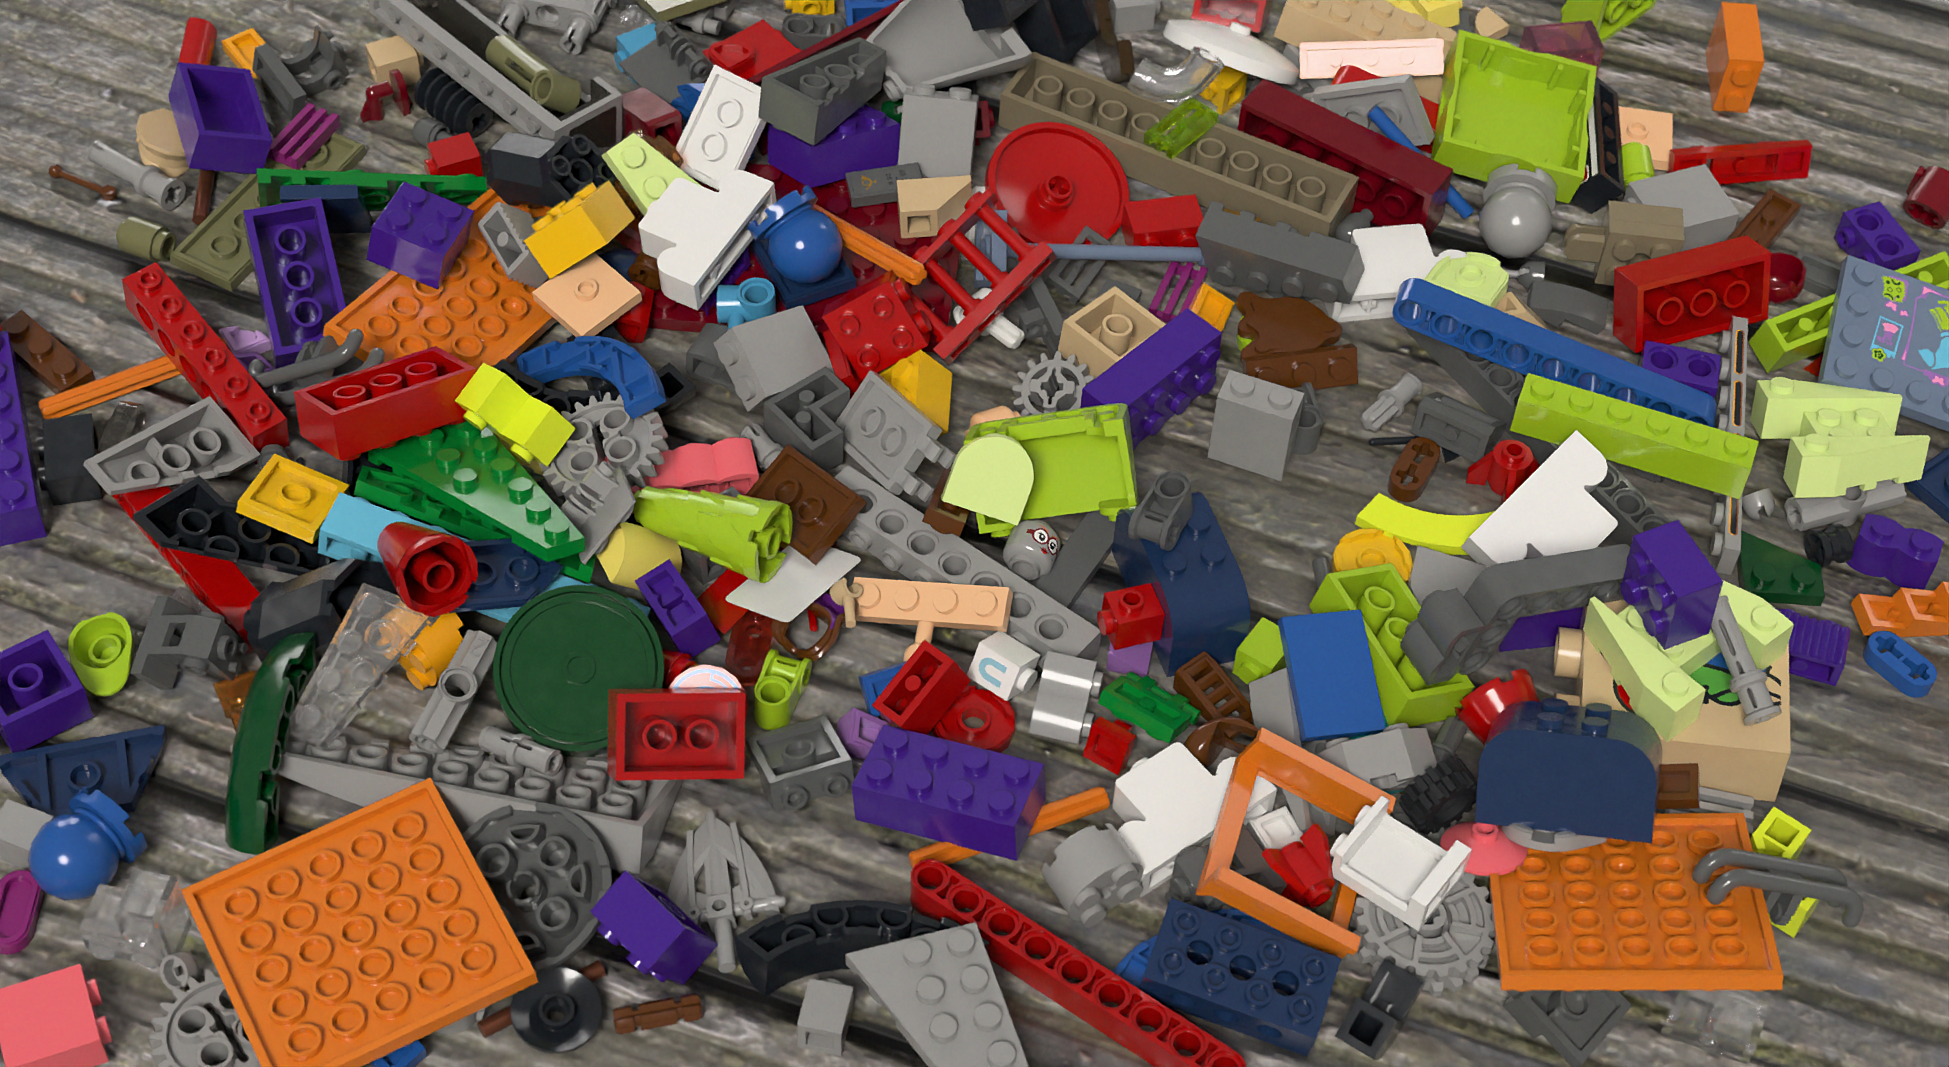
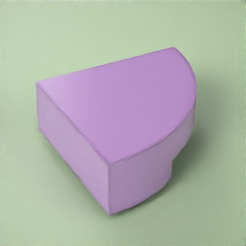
[219,326,271,355]

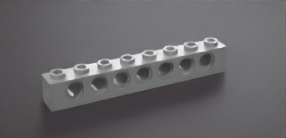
[834,465,1101,670]

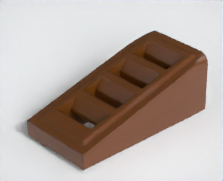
[1173,651,1254,740]

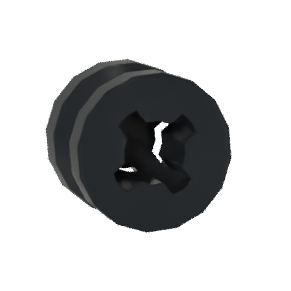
[1804,523,1854,568]

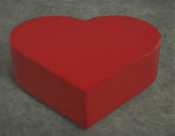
[708,41,755,76]

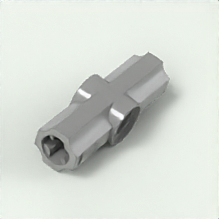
[1784,480,1907,532]
[409,630,497,755]

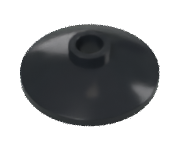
[510,967,602,1054]

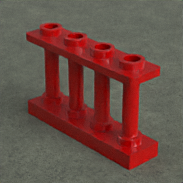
[896,188,1057,366]

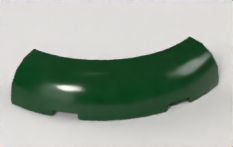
[225,632,316,855]

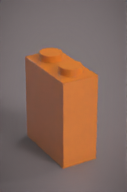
[1705,2,1765,113]

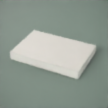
[670,65,766,190]

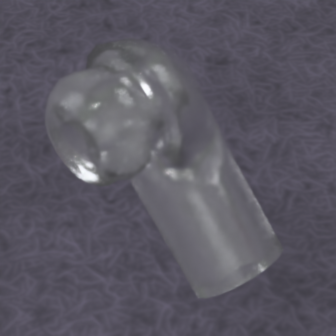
[619,5,656,29]

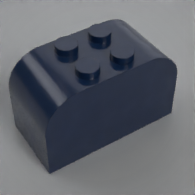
[1112,491,1250,677]
[1475,698,1662,843]

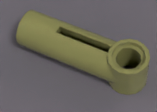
[486,34,581,114]

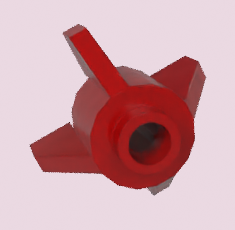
[1466,439,1540,505]
[1261,824,1335,908]

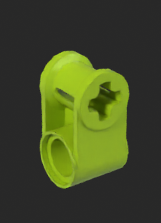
[754,649,812,731]

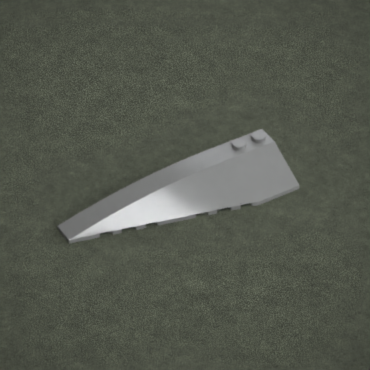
[231,732,683,874]

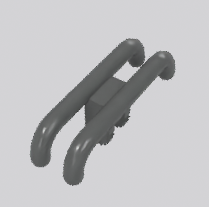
[248,329,385,407]
[1692,848,1864,928]

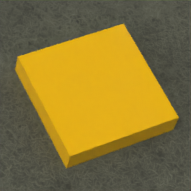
[236,453,349,544]

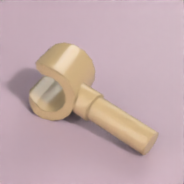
[830,577,863,628]

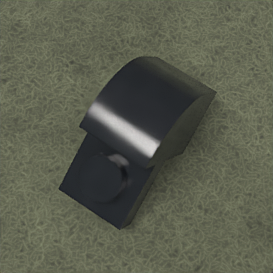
[1335,959,1426,1060]

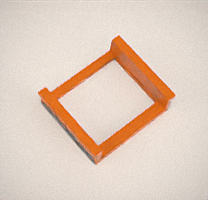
[1195,727,1396,959]

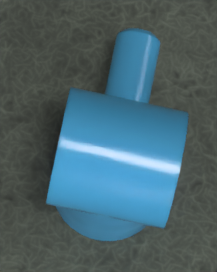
[717,277,777,330]

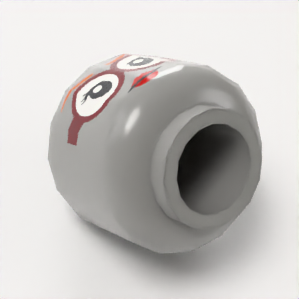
[1003,520,1061,580]

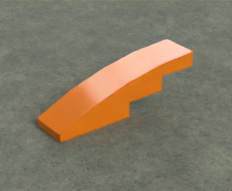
[1850,581,1949,637]

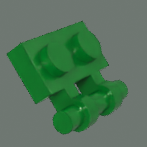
[1098,671,1202,744]

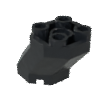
[484,132,617,209]
[243,558,396,663]

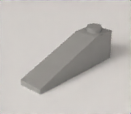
[83,396,261,496]
[1249,668,1338,837]

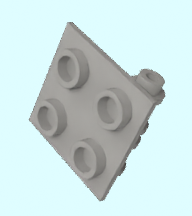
[560,461,636,564]

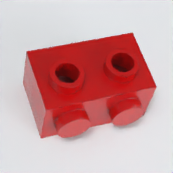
[1121,194,1203,247]
[872,640,971,735]

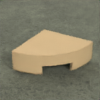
[1474,6,1510,39]

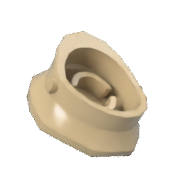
[136,109,189,178]

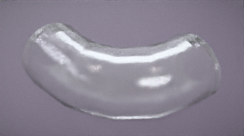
[1126,46,1224,102]

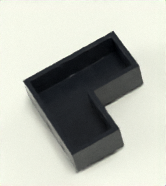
[962,0,1098,63]

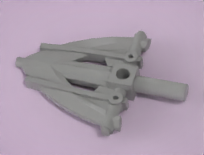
[667,811,786,973]

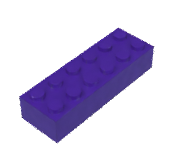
[0,330,47,547]

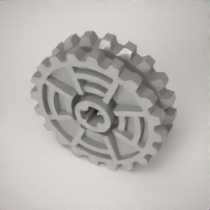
[1350,873,1495,997]

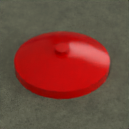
[985,122,1129,245]

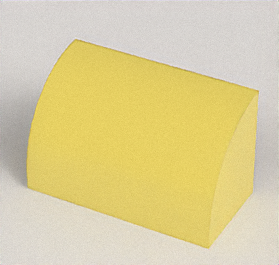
[596,522,682,590]

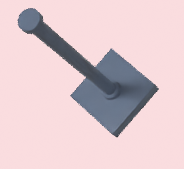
[974,210,1206,288]

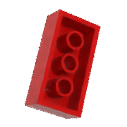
[1613,235,1771,353]
[294,346,476,461]

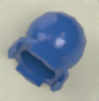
[747,185,843,283]
[28,787,147,901]

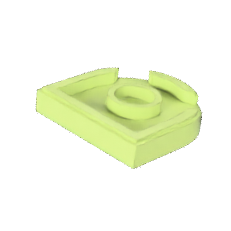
[1424,252,1509,308]
[941,433,1034,526]

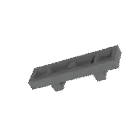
[1006,227,1064,360]

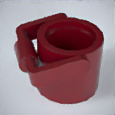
[1903,166,1949,229]

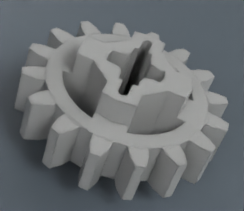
[1012,351,1094,416]

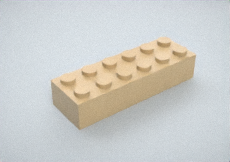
[1273,0,1457,104]

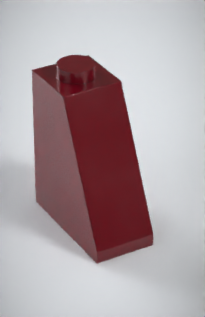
[622,87,682,160]

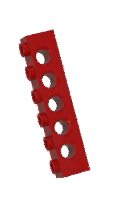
[122,262,289,464]

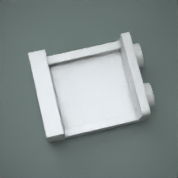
[1330,796,1472,931]

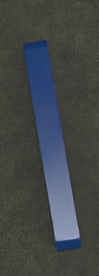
[1392,278,1717,428]

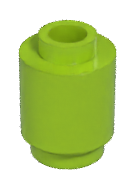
[1622,142,1655,192]

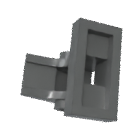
[252,25,350,121]
[130,596,248,690]
[1165,824,1287,910]

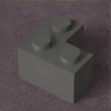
[763,366,850,472]

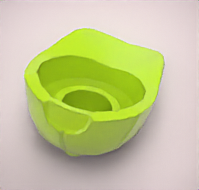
[68,612,135,696]

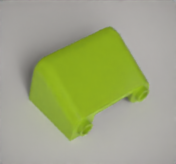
[963,403,1139,537]

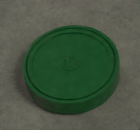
[493,585,665,758]

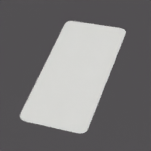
[725,545,861,622]

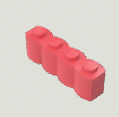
[602,437,759,496]

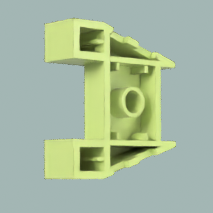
[1750,377,1930,498]
[1583,580,1794,742]

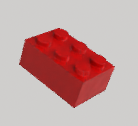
[607,688,746,781]

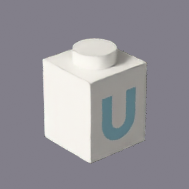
[967,631,1040,701]

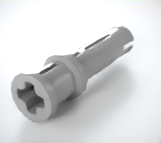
[87,140,186,210]
[1711,595,1782,726]

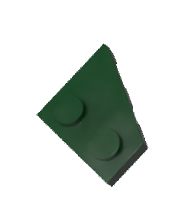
[1736,531,1825,606]

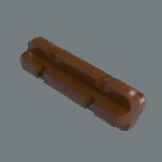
[613,993,702,1034]

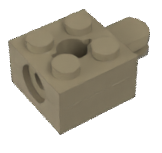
[1564,201,1684,286]

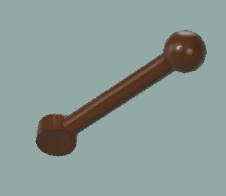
[49,164,117,201]

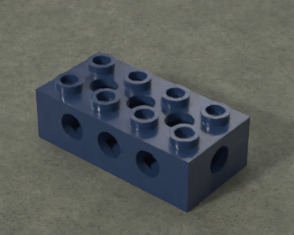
[1139,898,1341,1057]

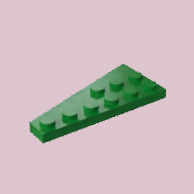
[256,168,487,212]
[368,420,585,562]
[354,465,596,583]

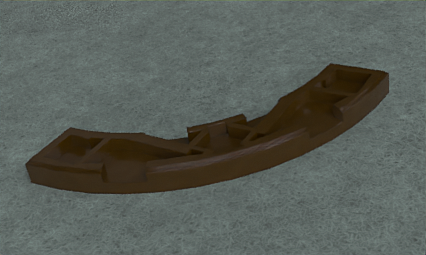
[1089,0,1135,84]

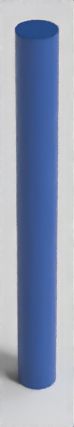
[1366,105,1474,219]

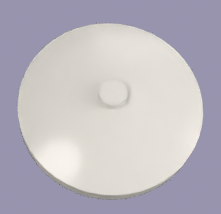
[1163,20,1300,85]

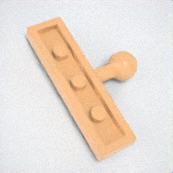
[853,577,1013,662]

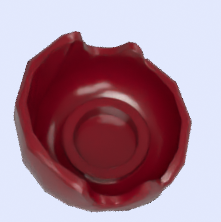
[1769,252,1807,305]

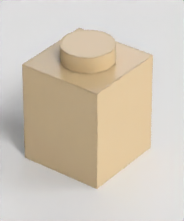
[365,35,424,86]

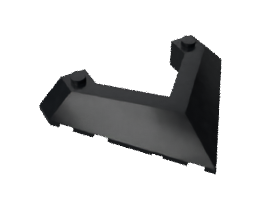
[133,451,422,597]

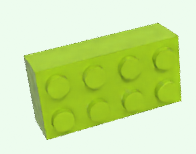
[1309,563,1474,727]

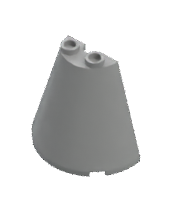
[866,0,1032,102]

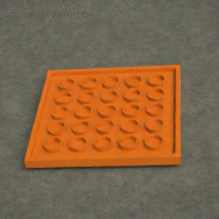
[181,778,538,1067]
[1488,813,1783,992]

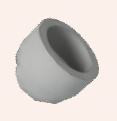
[1742,488,1775,520]
[160,952,201,990]

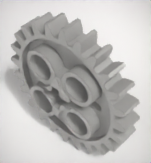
[539,392,669,502]
[149,969,261,1067]

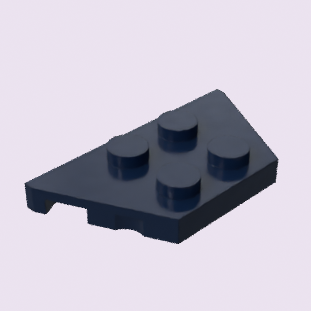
[0,724,167,818]

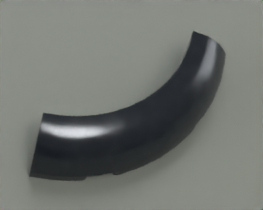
[493,359,696,433]
[735,900,989,997]

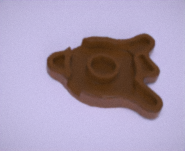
[1236,291,1342,364]

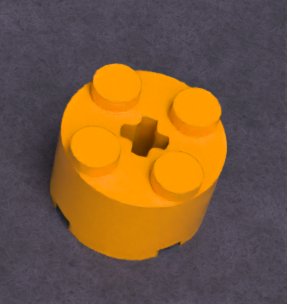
[378,603,464,691]

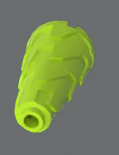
[632,486,793,584]

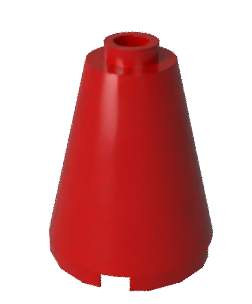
[377,522,478,617]
[1454,669,1540,745]

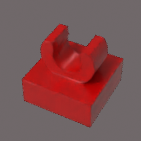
[1082,716,1136,775]

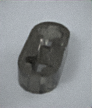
[97,401,146,454]

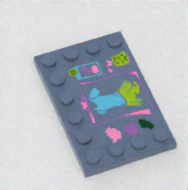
[1818,255,1949,432]

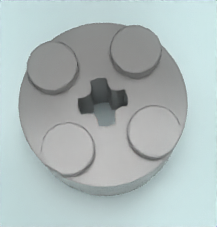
[1041,823,1144,927]

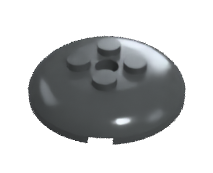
[462,802,611,972]

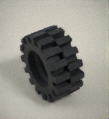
[1399,758,1478,835]

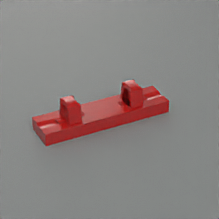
[1667,140,1812,184]

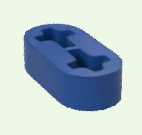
[1863,631,1937,698]

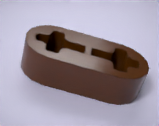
[1387,437,1441,502]

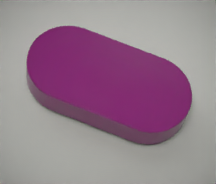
[0,870,44,955]

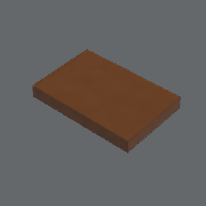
[745,444,867,565]

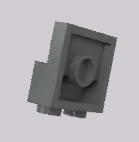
[745,715,854,811]
[1503,990,1632,1067]

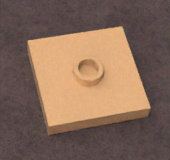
[1619,106,1673,171]
[532,252,642,337]

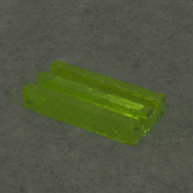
[1143,96,1218,160]

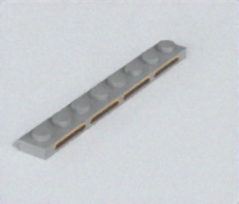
[1710,316,1748,575]

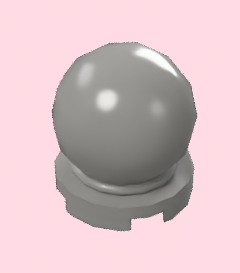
[1479,164,1557,259]

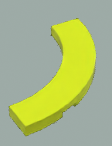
[1355,493,1495,555]

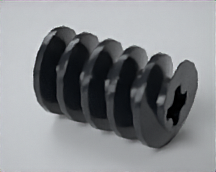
[414,67,495,139]

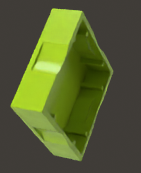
[1431,29,1597,204]

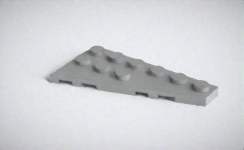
[845,922,1029,1067]

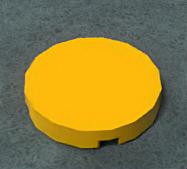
[1331,528,1412,585]

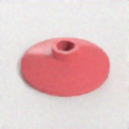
[1440,821,1528,876]

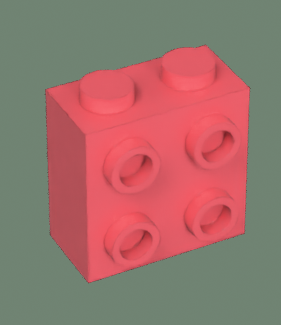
[0,964,113,1067]

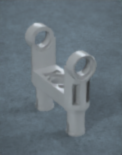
[495,0,618,55]

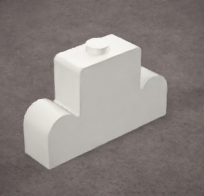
[638,170,776,311]
[1324,224,1466,323]
[1461,430,1618,568]
[1112,742,1277,898]

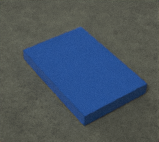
[1278,609,1386,742]

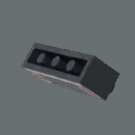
[1571,76,1625,214]

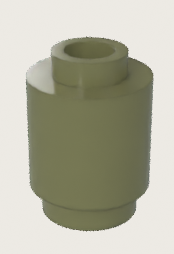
[116,216,176,262]

